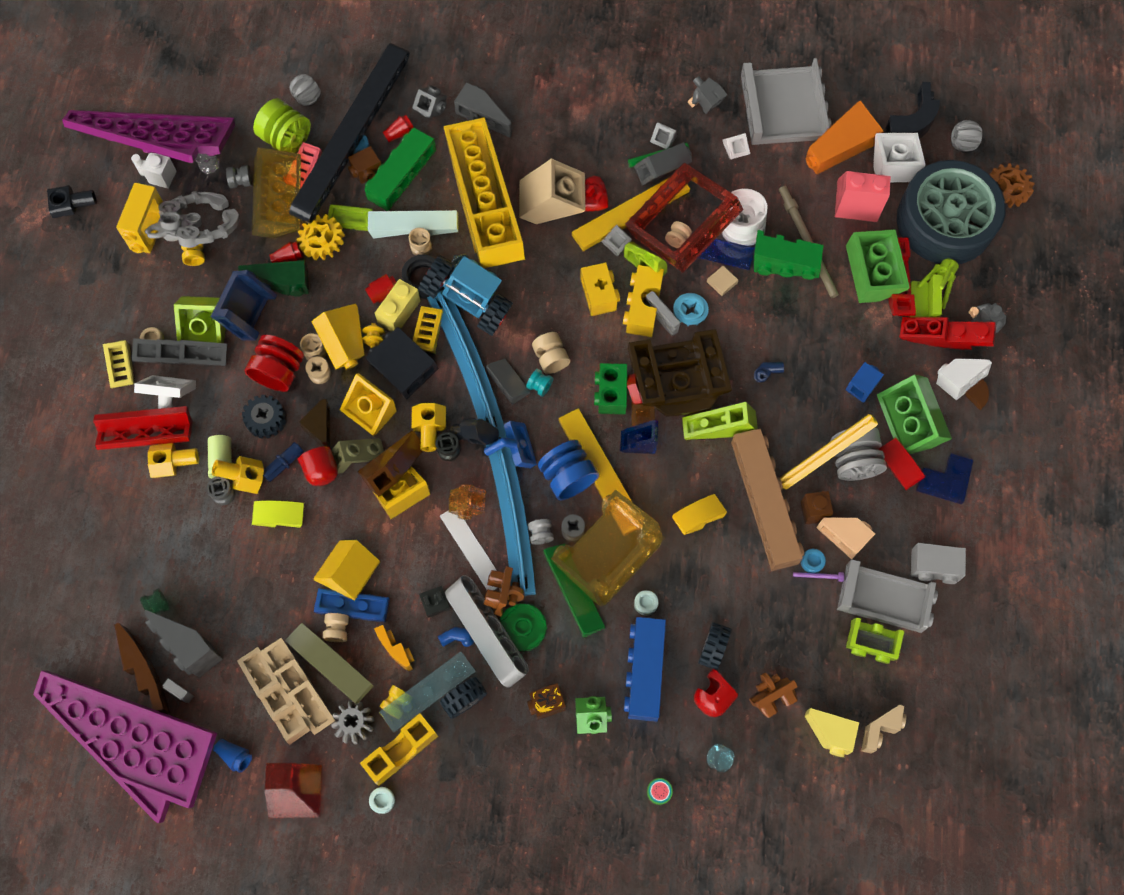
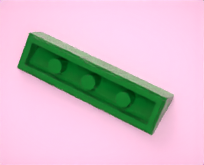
[543,543,605,638]

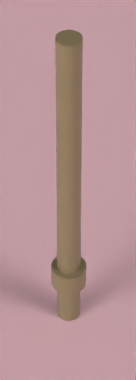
[779,186,839,298]

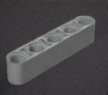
[445,575,529,687]

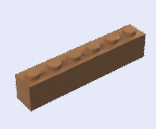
[731,428,804,571]

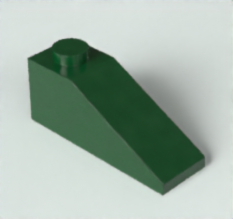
[238,260,309,297]

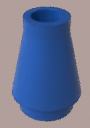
[213,739,252,773]

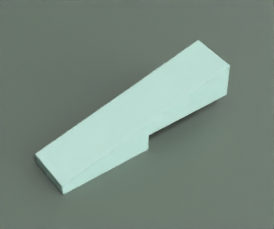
[368,210,458,239]

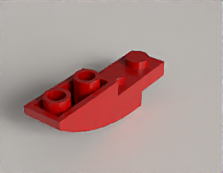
[899,317,996,350]

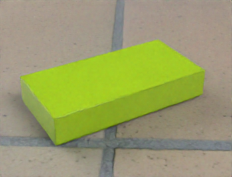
[328,204,373,231]

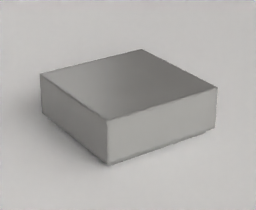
[601,225,632,256]
[163,679,194,703]

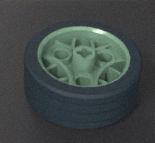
[897,160,1006,264]

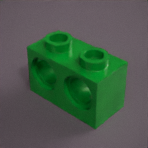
[594,363,627,414]

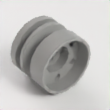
[830,427,887,481]

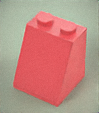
[835,171,891,222]

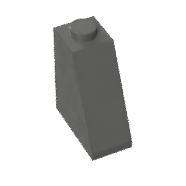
[634,142,692,186]

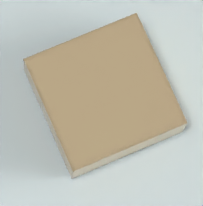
[707,266,738,296]

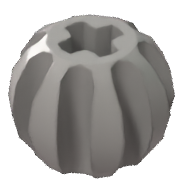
[289,74,321,106]
[951,120,982,152]

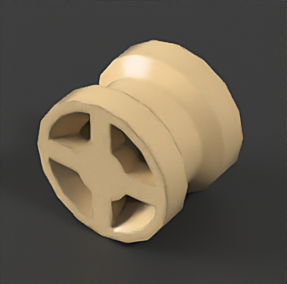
[665,221,692,249]
[305,357,331,384]

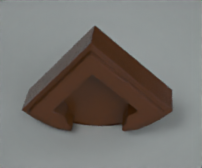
[964,379,989,410]

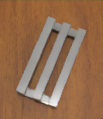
[645,291,680,336]

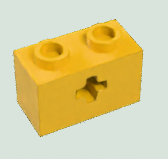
[580,263,620,316]

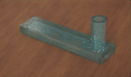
[379,651,476,733]

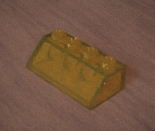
[252,147,301,238]

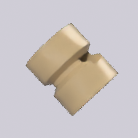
[532,332,570,374]

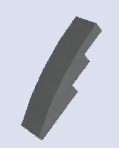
[132,338,227,366]

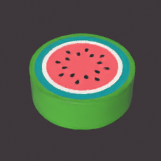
[647,778,673,805]

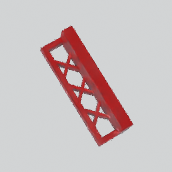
[93,406,193,450]

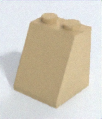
[519,159,585,224]

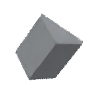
[650,122,677,149]

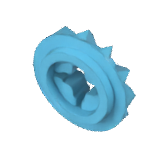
[673,293,709,326]

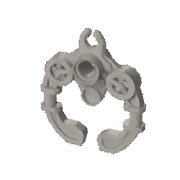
[144,191,240,248]

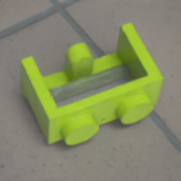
[846,618,904,664]

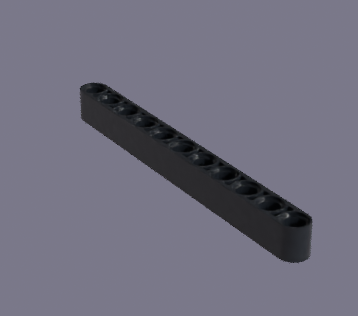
[289,43,410,224]

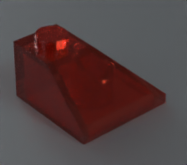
[265,763,322,818]

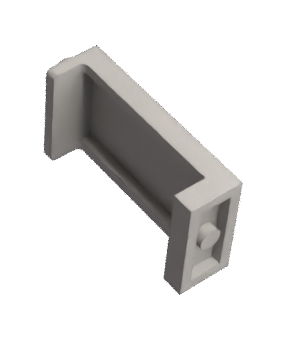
[837,559,938,633]

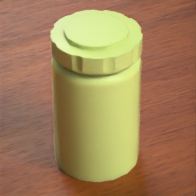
[208,435,232,479]

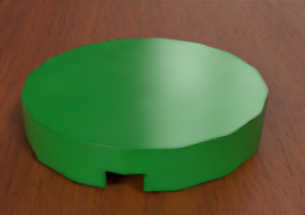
[500,603,547,652]

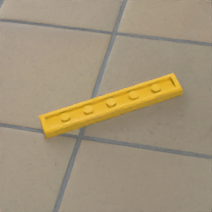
[572,173,690,251]
[559,408,645,536]

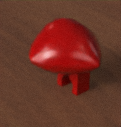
[585,176,608,211]

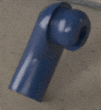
[754,362,784,383]

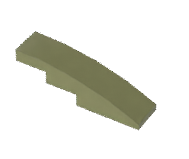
[285,623,373,705]

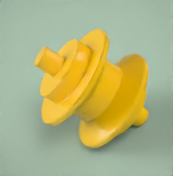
[362,323,385,348]

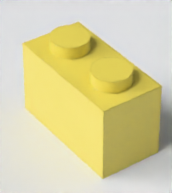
[375,279,420,331]

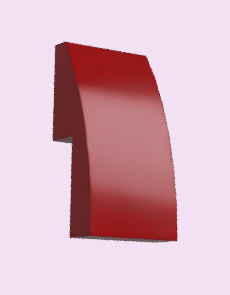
[878,438,925,490]

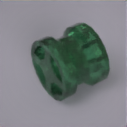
[140,588,169,614]

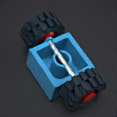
[418,255,513,336]

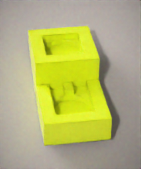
[252,501,304,528]

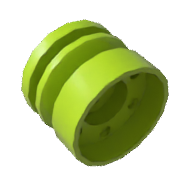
[253,98,311,156]

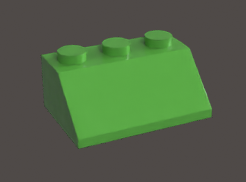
[846,230,910,303]
[877,375,952,454]

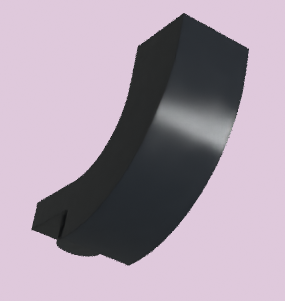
[885,82,940,139]

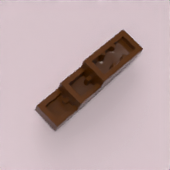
[114,623,170,714]

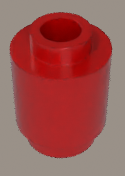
[365,274,397,304]

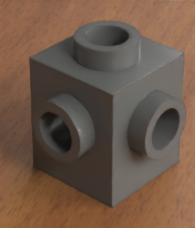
[412,85,447,118]

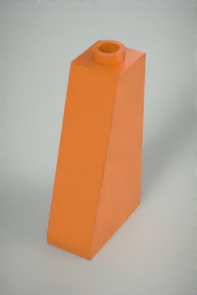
[805,101,884,174]

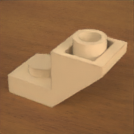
[861,705,907,753]

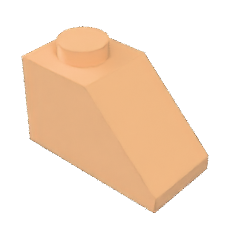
[816,518,875,559]

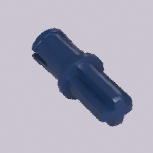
[263,442,304,482]

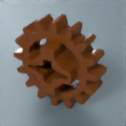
[989,163,1035,208]

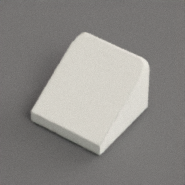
[723,133,750,159]

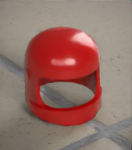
[298,446,338,486]
[694,669,738,717]

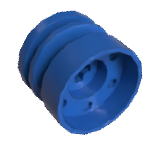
[538,440,599,500]

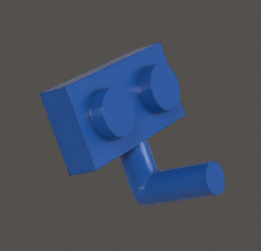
[484,421,537,468]

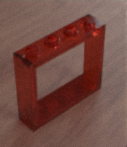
[625,163,744,273]

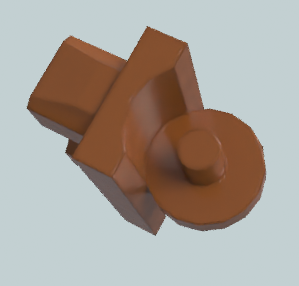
[483,566,525,616]
[749,673,798,718]

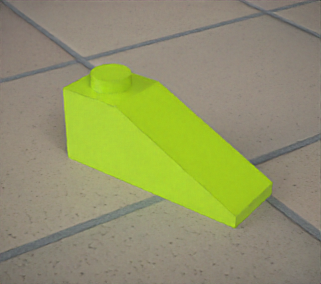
[682,402,758,440]

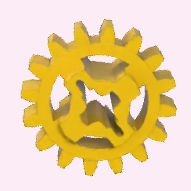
[297,214,345,260]

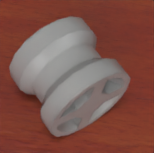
[528,519,554,545]

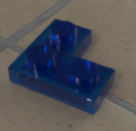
[916,454,974,504]

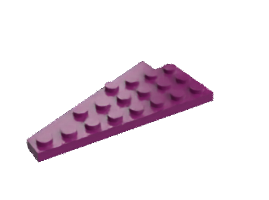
[62,110,235,163]
[33,670,217,823]

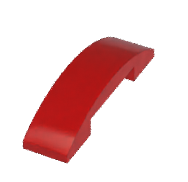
[888,237,916,316]

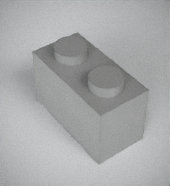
[911,543,966,584]

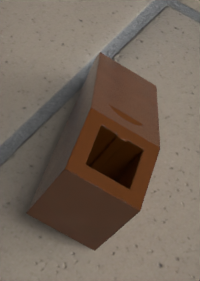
[357,430,423,497]

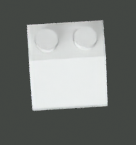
[873,133,926,182]

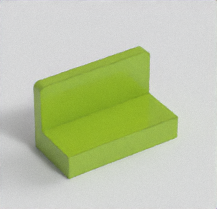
[909,274,942,317]

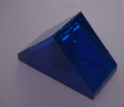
[620,420,658,454]

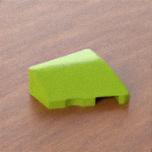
[624,242,667,276]

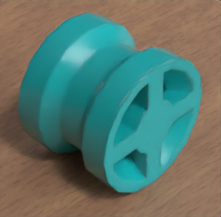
[526,369,553,397]

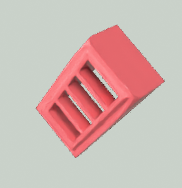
[286,142,322,189]

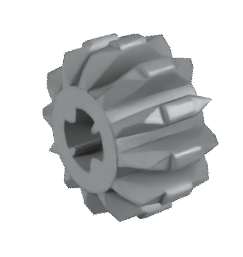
[331,701,375,744]

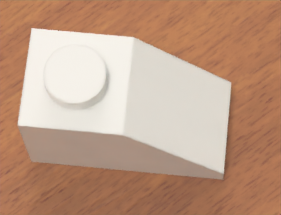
[936,359,992,400]

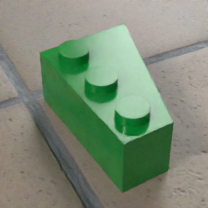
[754,230,823,280]

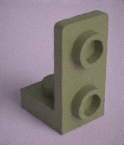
[332,438,384,474]

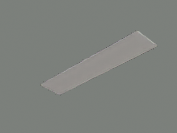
[440,507,497,590]

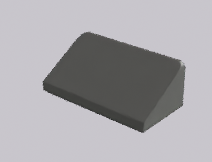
[486,359,530,405]

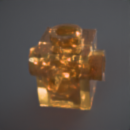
[449,484,486,520]

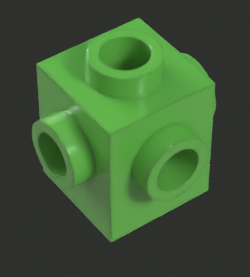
[575,696,612,734]

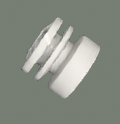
[721,188,768,247]

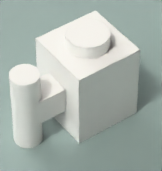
[131,152,177,188]

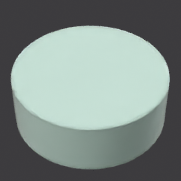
[634,590,658,616]
[369,787,395,814]

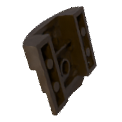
[627,329,732,417]

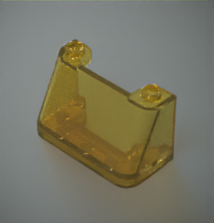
[551,490,663,607]

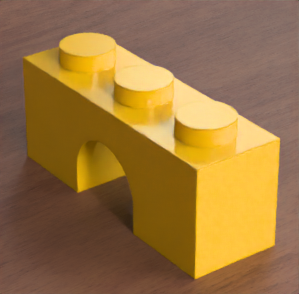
[623,265,664,337]
[360,713,438,786]

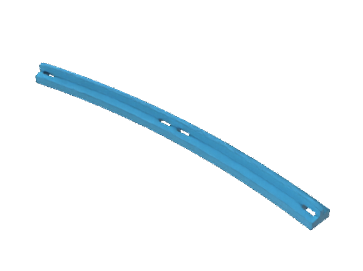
[427,290,536,596]

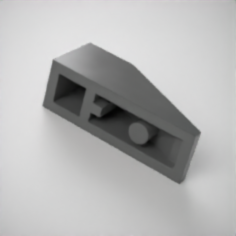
[454,83,512,138]

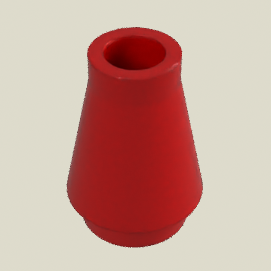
[382,115,414,143]
[269,241,304,263]

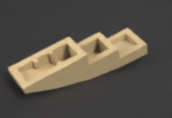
[260,637,335,735]
[237,647,311,745]

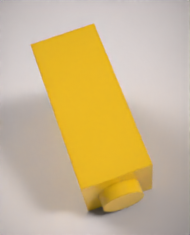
[311,304,364,370]

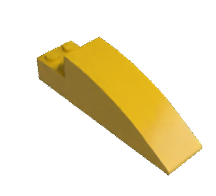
[444,117,525,269]

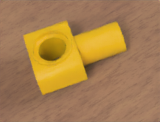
[412,403,446,452]
[148,443,199,478]
[212,456,264,494]

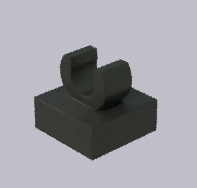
[419,586,450,618]

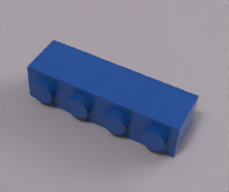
[624,617,666,722]

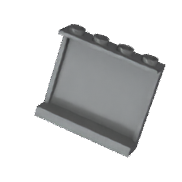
[741,58,832,145]

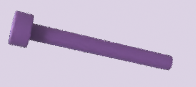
[793,572,844,582]

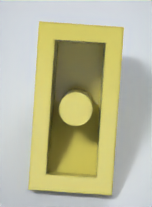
[805,708,859,757]

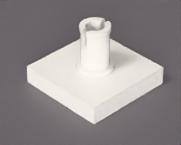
[134,375,196,409]

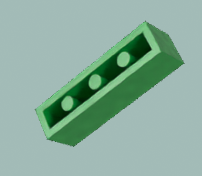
[364,127,436,211]

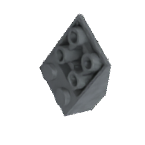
[144,610,223,678]

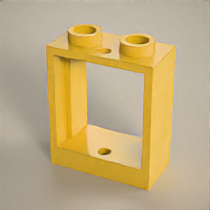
[116,183,163,253]

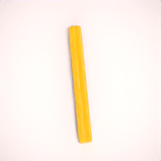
[780,414,878,490]

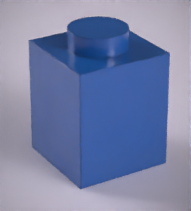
[845,362,884,403]

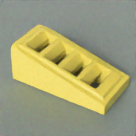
[103,340,134,388]

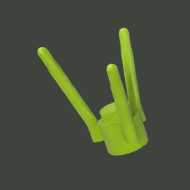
[917,258,959,309]

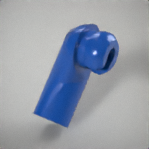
[437,627,474,647]

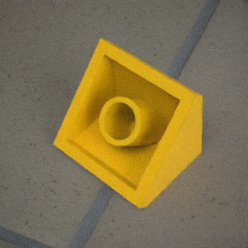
[340,373,397,436]
[372,466,430,519]
[314,540,380,601]

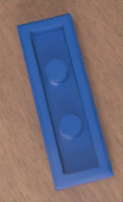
[314,588,390,623]

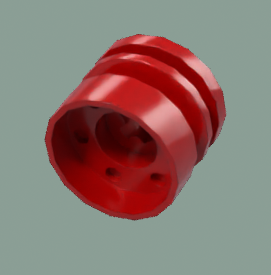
[244,334,304,392]

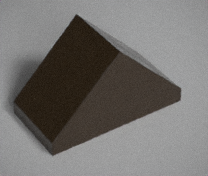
[299,399,330,447]

